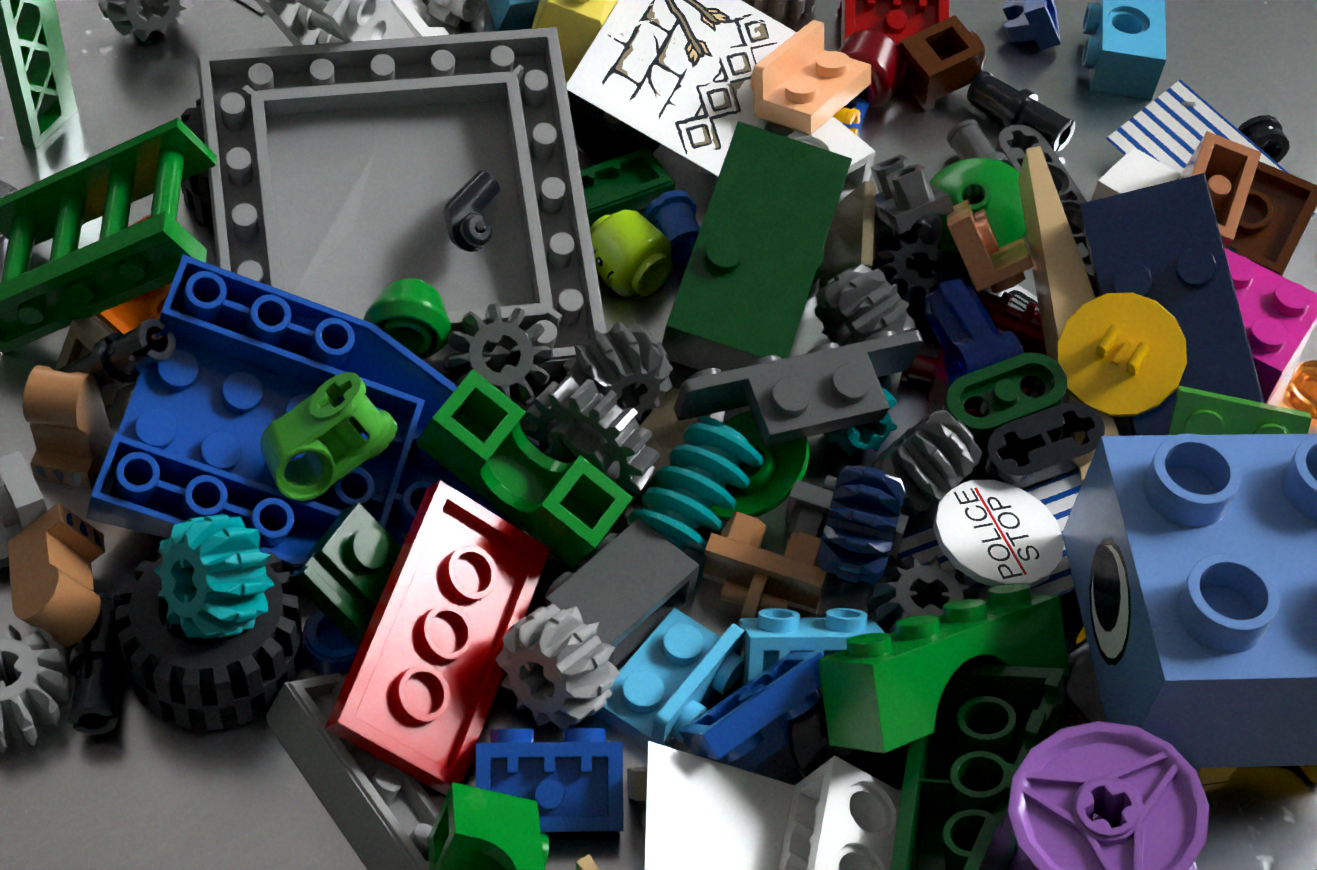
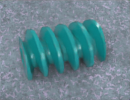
[627,416,764,553]

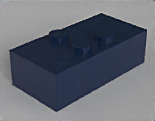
[1080,173,1264,436]

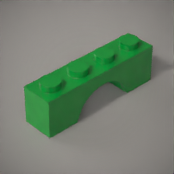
[818,583,1070,753]

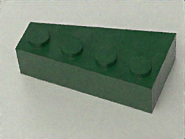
[890,663,1066,870]

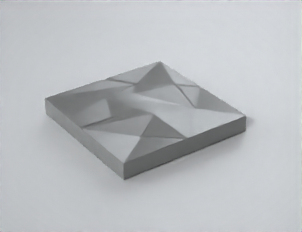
[196,27,607,383]

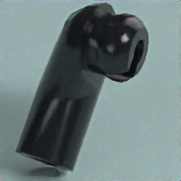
[443,170,500,252]

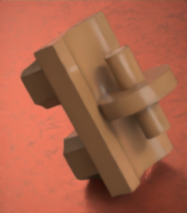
[703,512,827,618]

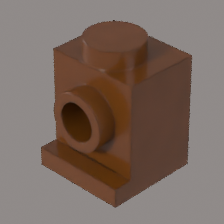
[900,15,986,111]

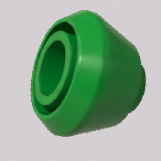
[363,278,452,359]

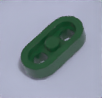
[943,352,1067,442]

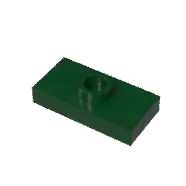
[580,147,675,227]

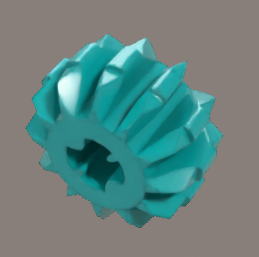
[154,514,274,639]

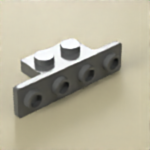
[673,330,924,447]

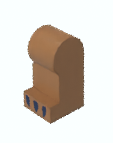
[22,365,113,489]
[7,502,105,647]

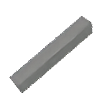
[266,672,439,870]

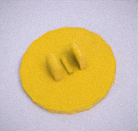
[1057,293,1187,417]

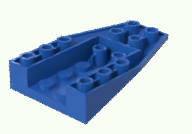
[86,254,540,567]

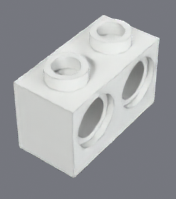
[778,755,902,870]

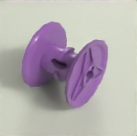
[1008,721,1209,870]

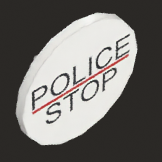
[933,480,1064,588]

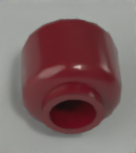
[838,29,906,109]

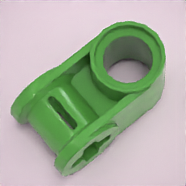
[260,372,397,501]

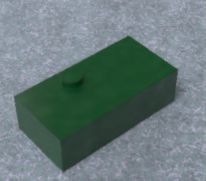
[661,121,852,372]

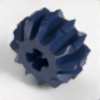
[817,465,905,584]

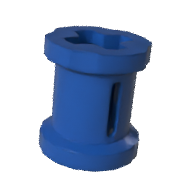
[645,190,701,268]

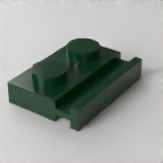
[289,503,402,649]

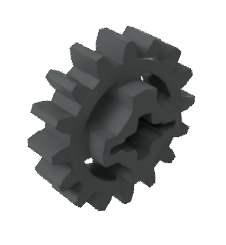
[525,376,659,505]

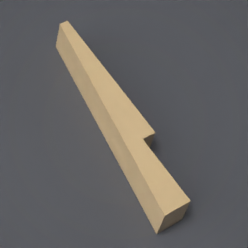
[1018,146,1119,484]

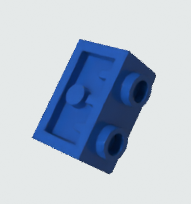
[679,652,823,772]
[476,728,624,832]

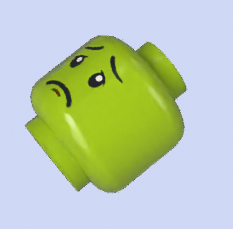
[590,210,672,297]

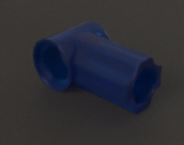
[922,279,1024,386]

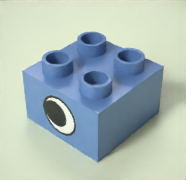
[1062,433,1317,768]

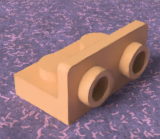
[751,20,871,135]

